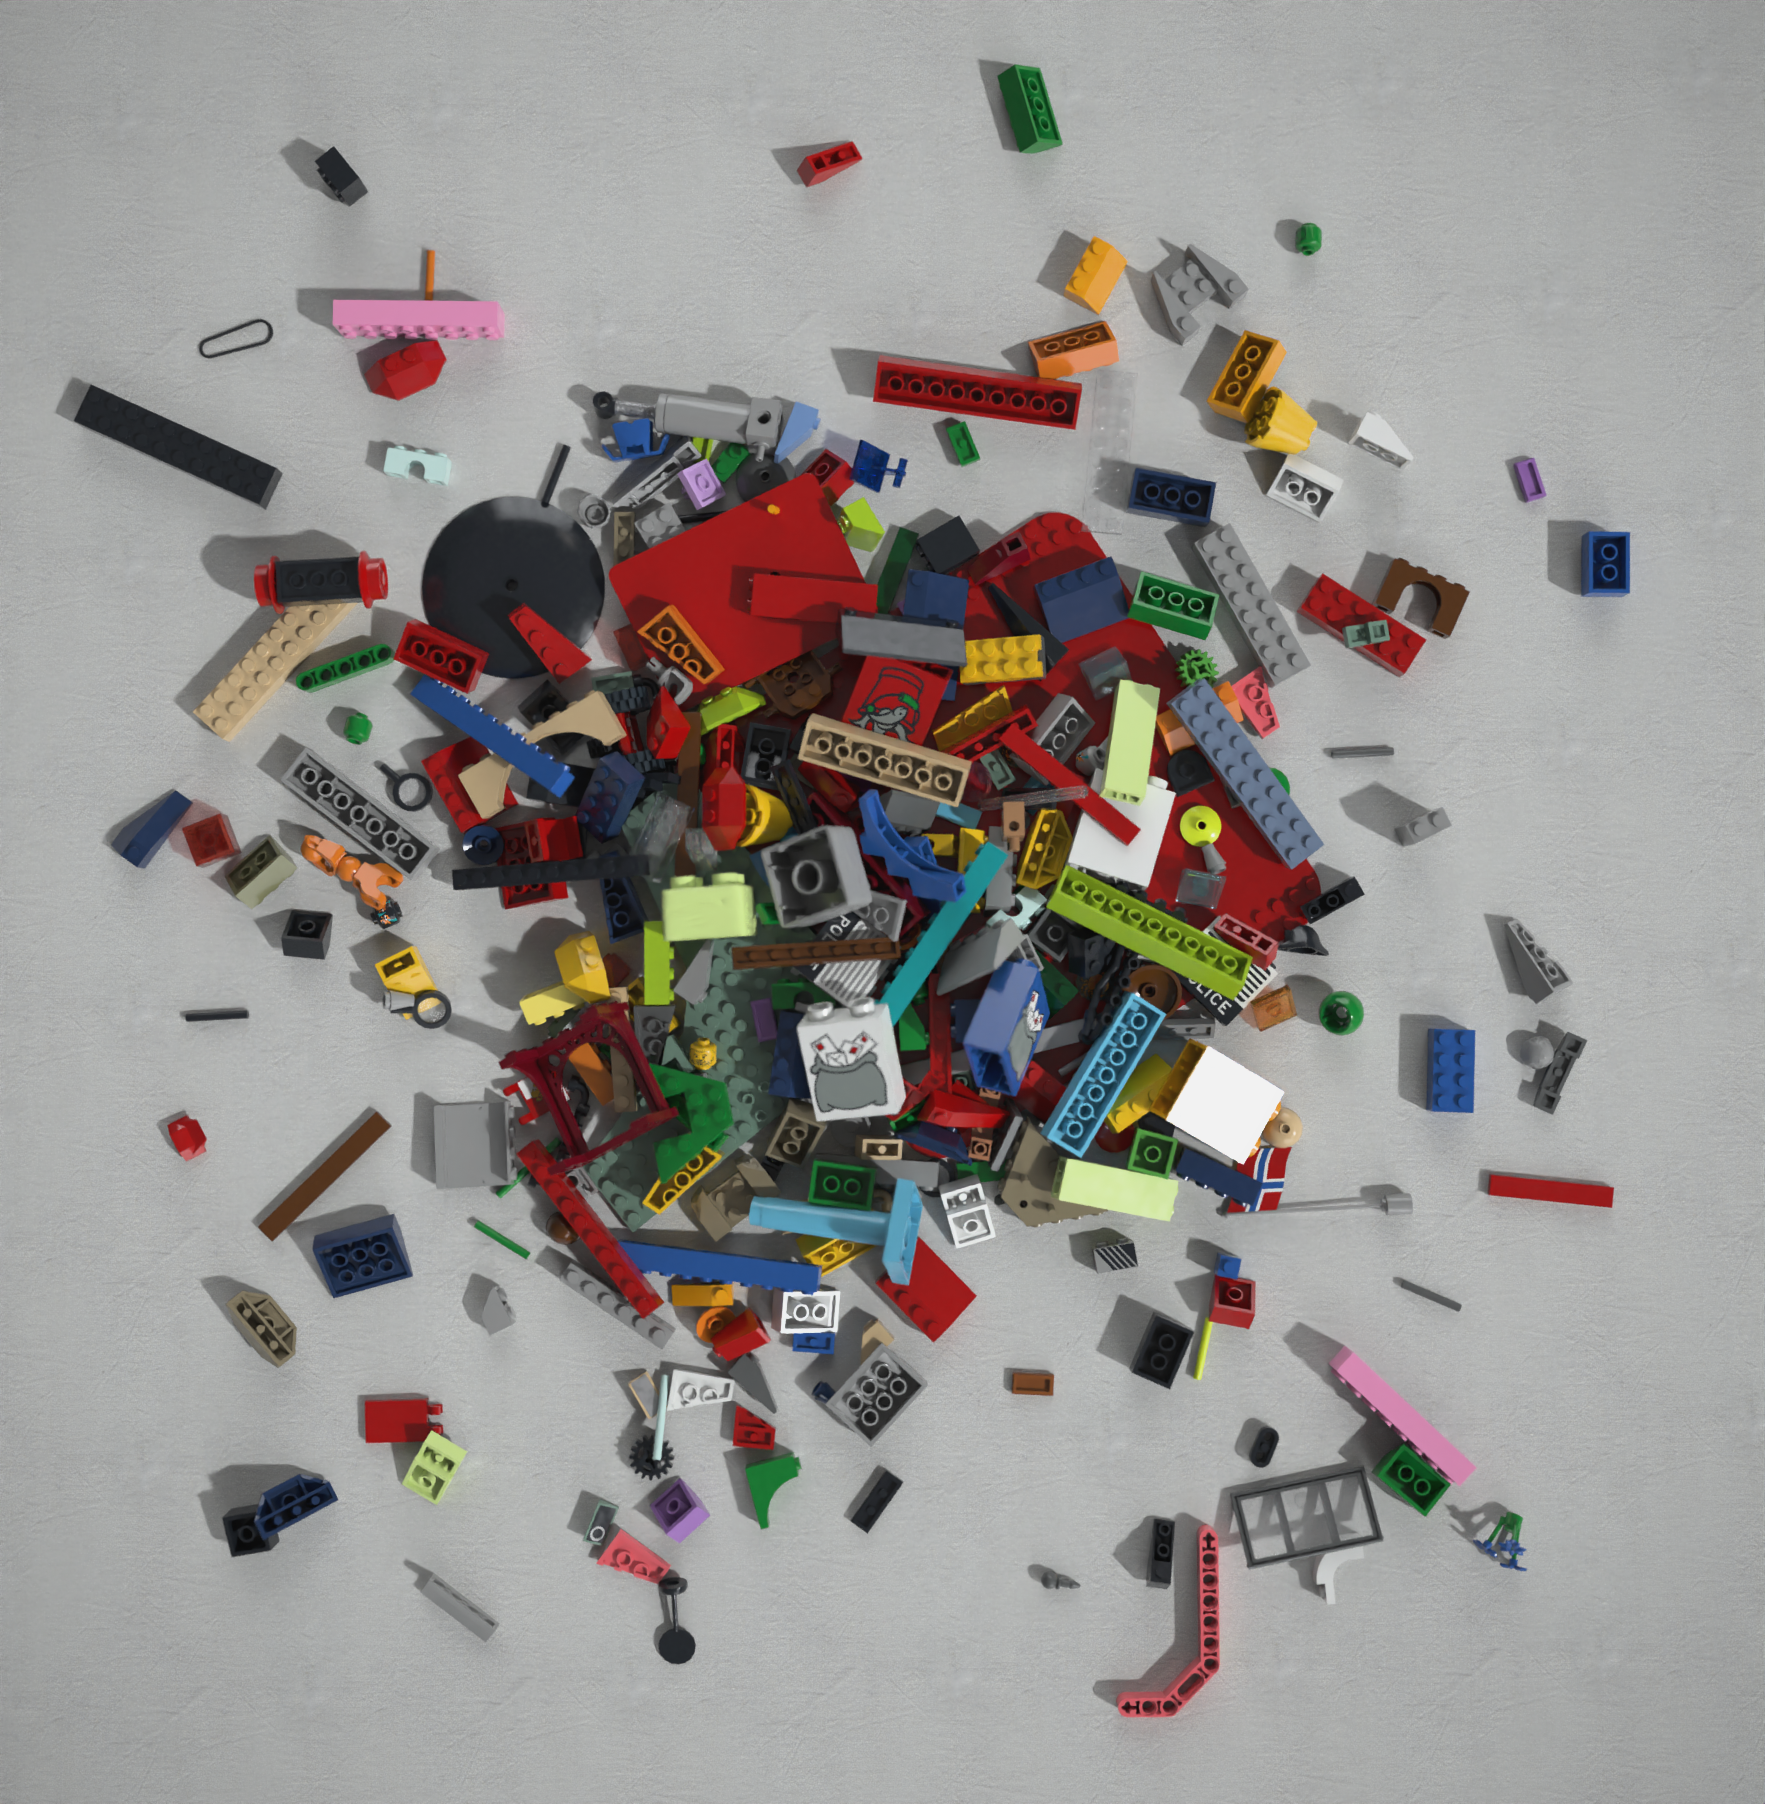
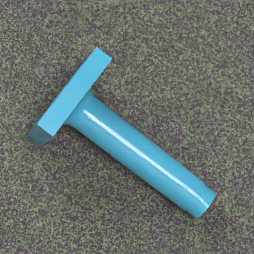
[749,1179,923,1285]

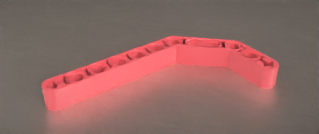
[1116,1524,1220,1717]

